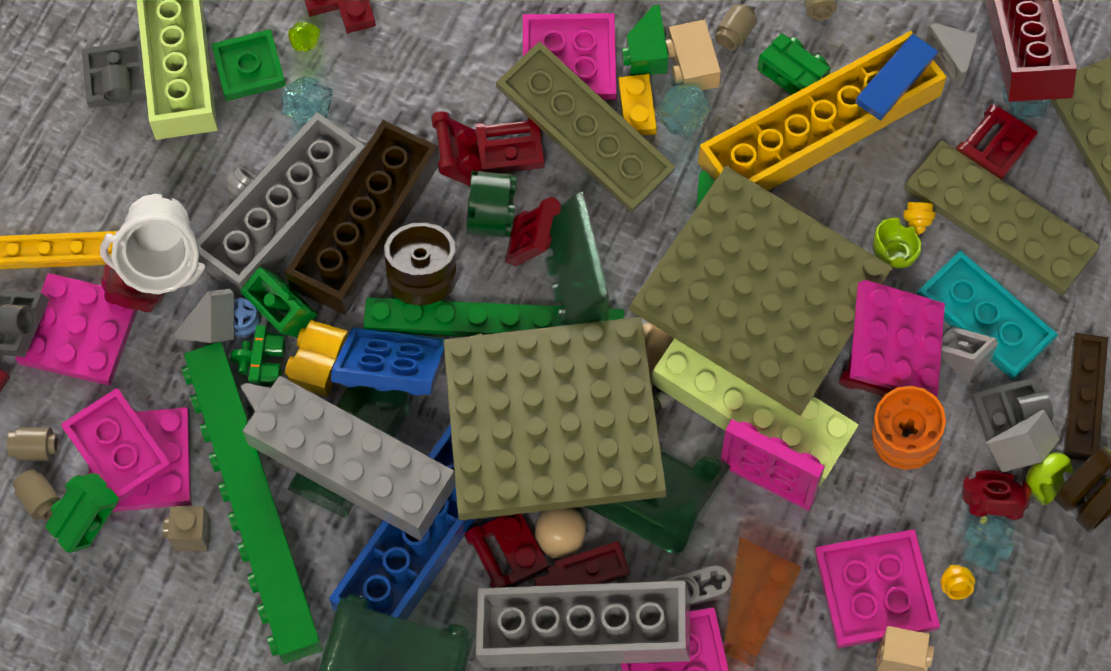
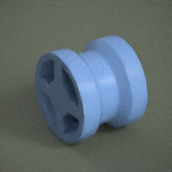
[234,298,260,338]

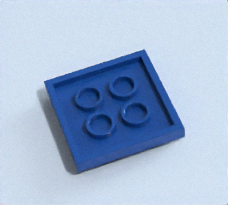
[331,327,445,396]

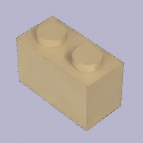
[665,19,721,95]
[875,626,934,671]

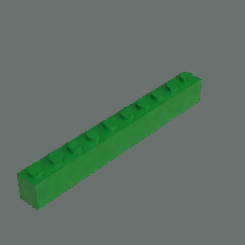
[181,341,323,664]

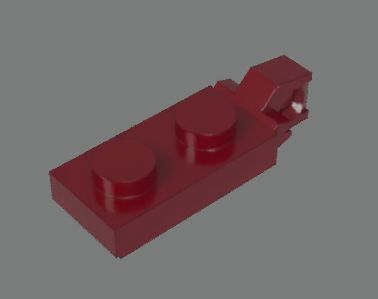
[534,541,630,586]

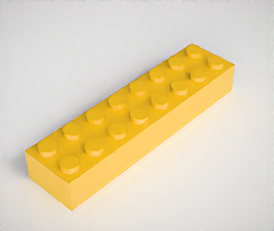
[698,31,947,191]

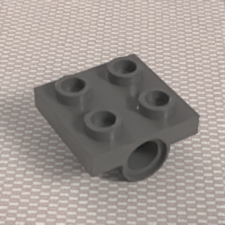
[82,40,147,108]
[0,290,50,357]
[971,377,1054,457]

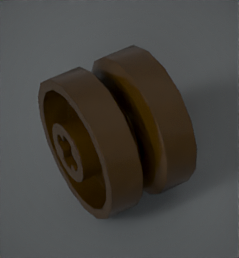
[384,222,457,305]
[1053,446,1111,533]

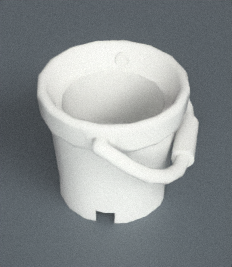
[100,194,205,294]

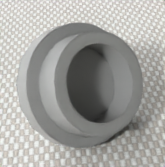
[227,167,256,200]

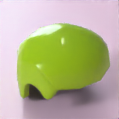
[872,218,922,269]
[1025,453,1073,505]

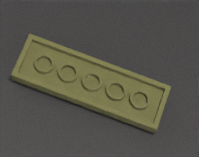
[495,41,676,213]
[904,140,1101,296]

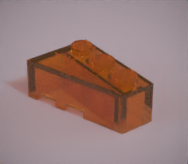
[723,537,802,667]

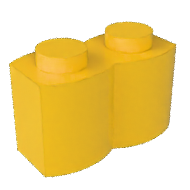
[285,320,349,397]

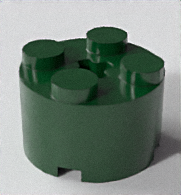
[466,171,517,238]

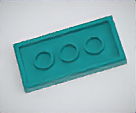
[916,250,1058,381]

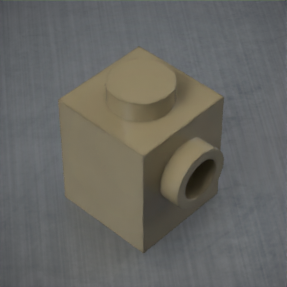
[163,506,210,551]

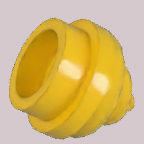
[903,202,936,235]
[940,564,975,600]

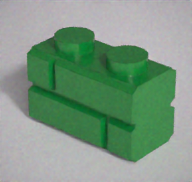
[757,33,831,95]
[240,267,317,338]
[45,473,119,553]

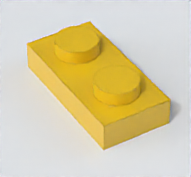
[618,74,657,136]

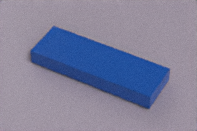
[855,34,938,121]

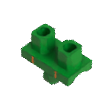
[230,325,286,387]

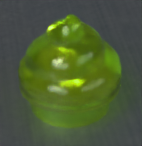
[288,21,320,52]

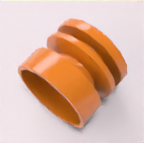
[872,386,946,470]

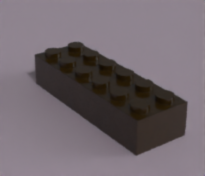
[285,120,440,316]

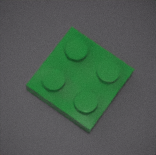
[211,29,286,102]

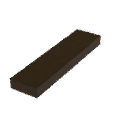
[1063,332,1108,461]

